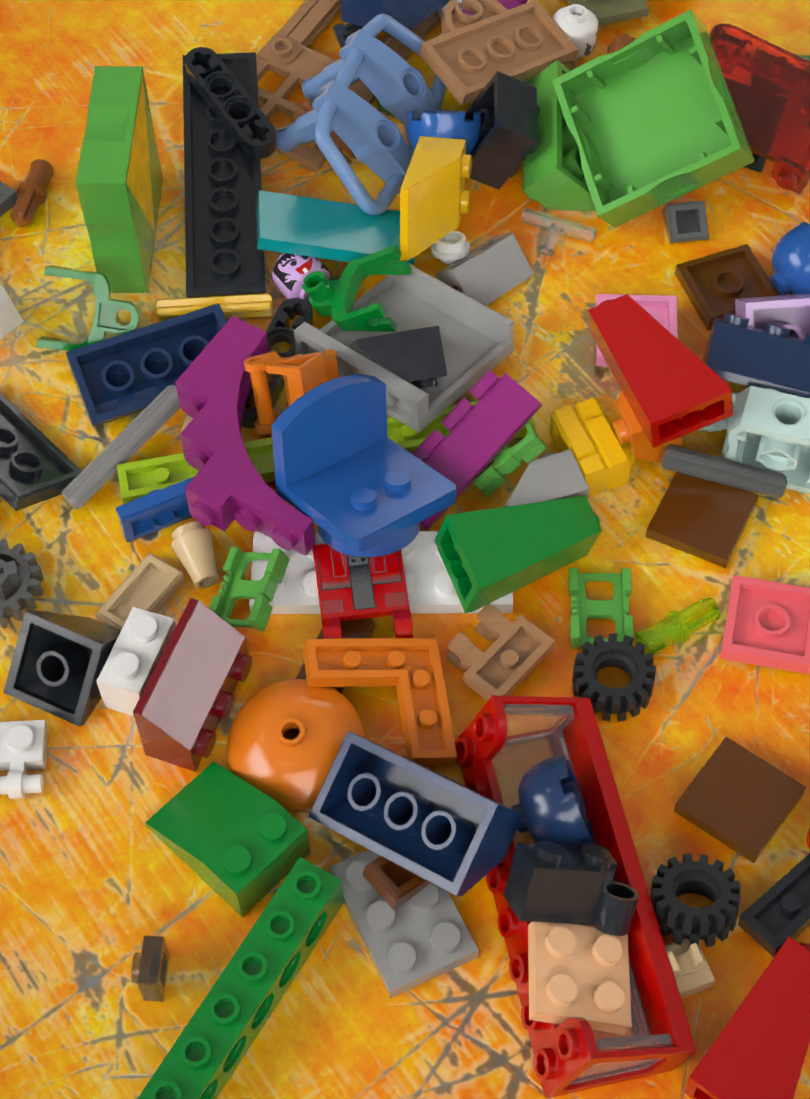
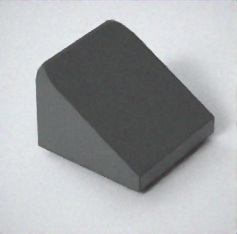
[662,201,709,244]

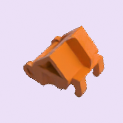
[244,349,339,434]

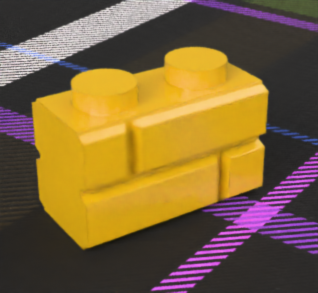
[549,397,634,497]

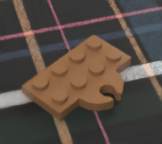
[419,0,579,105]

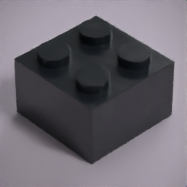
[465,71,541,190]

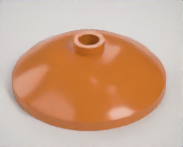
[227,679,365,813]

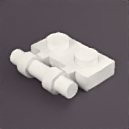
[0,720,48,799]

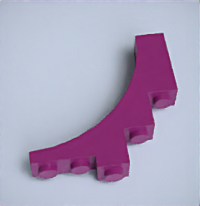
[175,316,316,556]

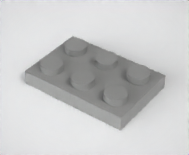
[329,850,479,998]

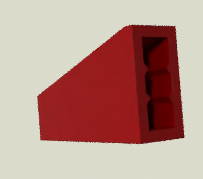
[588,294,733,448]
[684,937,810,1099]

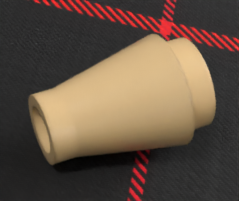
[171,521,220,589]

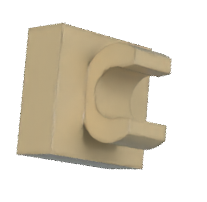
[665,939,716,999]

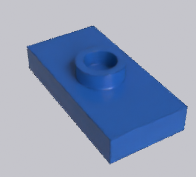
[115,476,195,542]

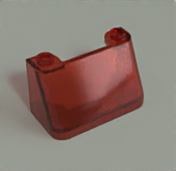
[709,23,810,194]

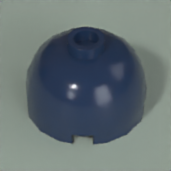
[511,753,595,847]

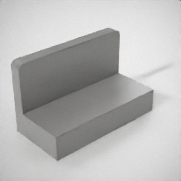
[436,233,533,306]

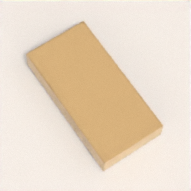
[95,553,185,631]

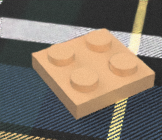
[528,922,632,1035]

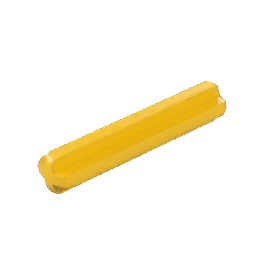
[156,293,273,322]

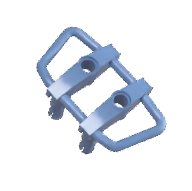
[276,14,447,216]

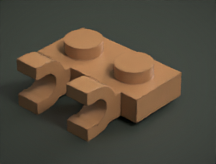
[446,604,555,701]

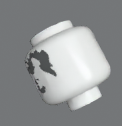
[553,4,598,61]

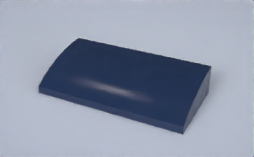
[66,303,227,427]

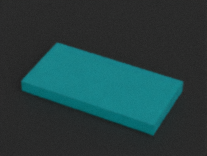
[256,190,415,265]

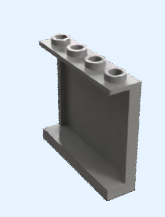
[294,260,514,433]

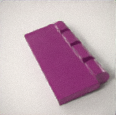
[412,370,543,531]

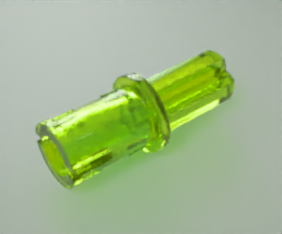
[635,598,721,656]

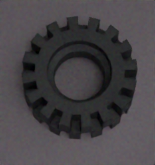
[572,633,656,722]
[650,853,741,947]

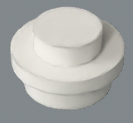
[431,231,470,264]

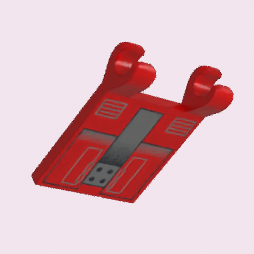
[312,544,413,639]

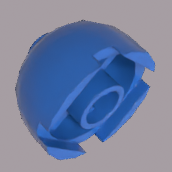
[405,110,482,155]
[770,222,810,295]

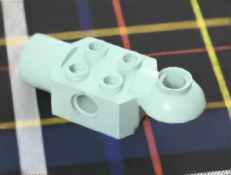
[698,385,810,494]

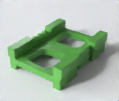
[473,420,547,497]
[209,547,290,631]
[569,568,634,649]

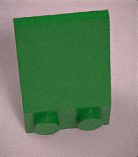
[145,761,311,917]

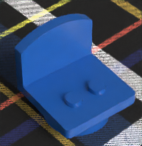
[271,374,456,557]

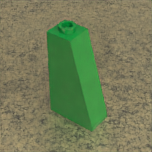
[434,496,602,613]

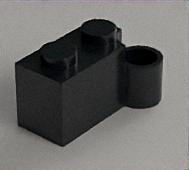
[503,840,639,936]

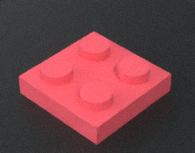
[720,575,810,674]

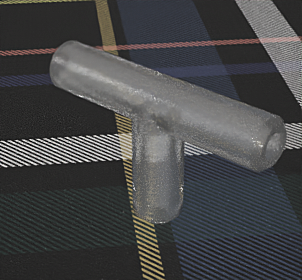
[521,208,597,256]

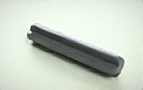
[662,445,787,499]

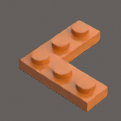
[303,638,457,767]

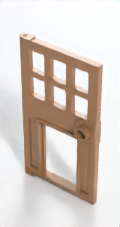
[256,0,439,173]

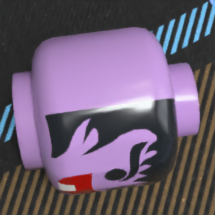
[272,253,331,305]

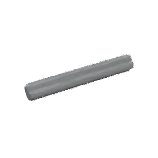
[62,385,180,509]

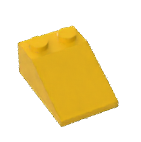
[400,136,472,261]

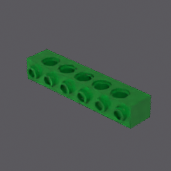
[137,857,344,1099]

